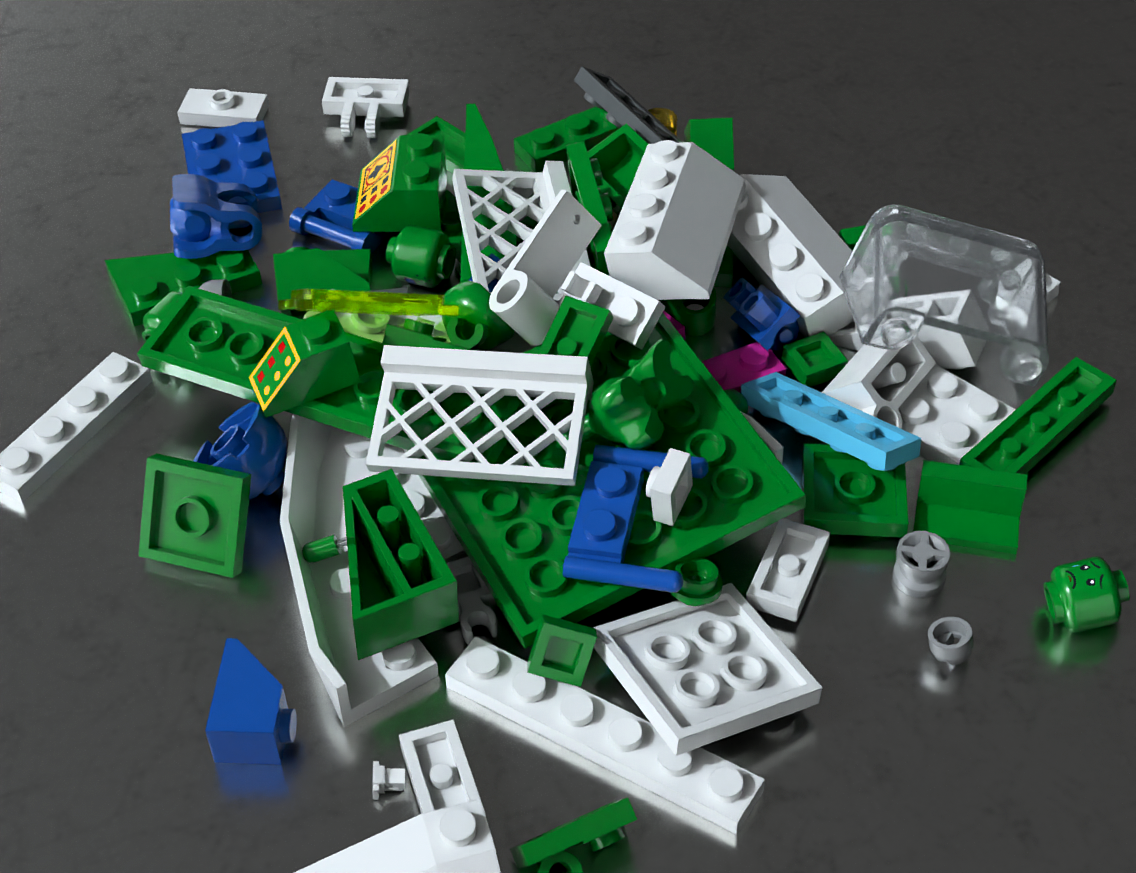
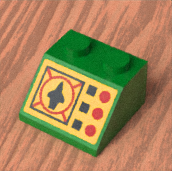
[352,133,447,232]

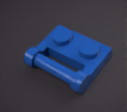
[289,179,391,254]

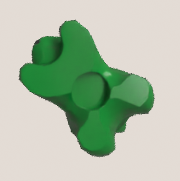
[555,339,693,450]

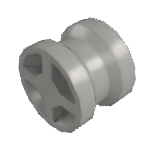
[893,531,951,598]

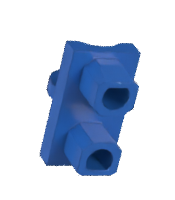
[723,277,800,351]

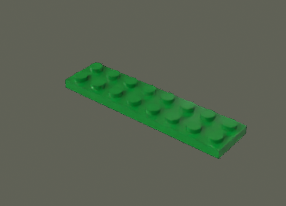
[137,286,532,464]

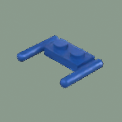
[563,444,709,593]

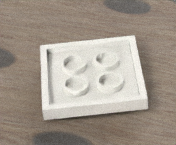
[593,583,823,756]

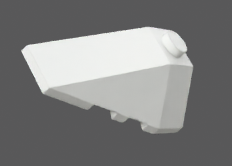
[294,798,501,873]

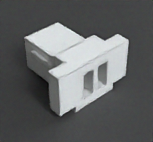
[373,761,405,800]

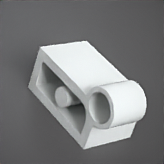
[822,325,936,429]

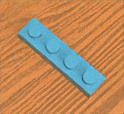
[741,372,921,471]

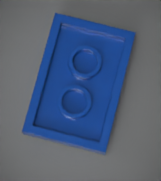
[182,120,282,213]

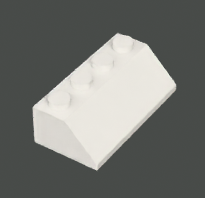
[604,140,746,300]
[727,174,889,338]

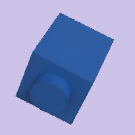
[205,638,297,765]

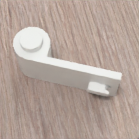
[489,189,602,345]

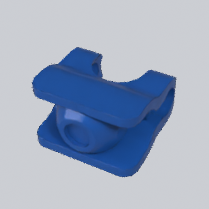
[170,174,262,259]

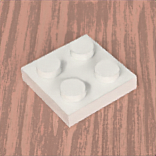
[898,365,1016,465]

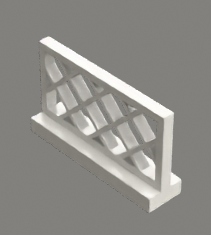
[452,161,591,304]
[366,345,594,486]

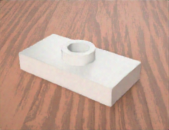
[177,88,269,127]

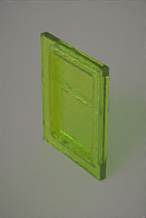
[278,289,459,317]

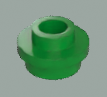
[670,557,723,606]

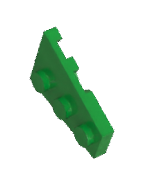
[104,250,262,327]

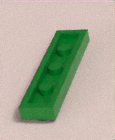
[959,357,1117,474]

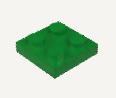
[802,444,909,537]
[138,453,252,578]

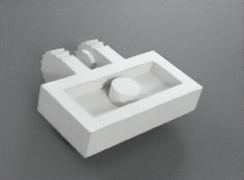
[322,77,410,138]

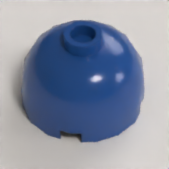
[193,402,288,500]

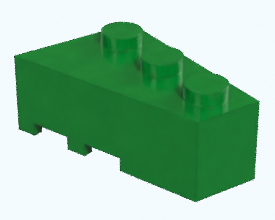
[343,469,459,661]

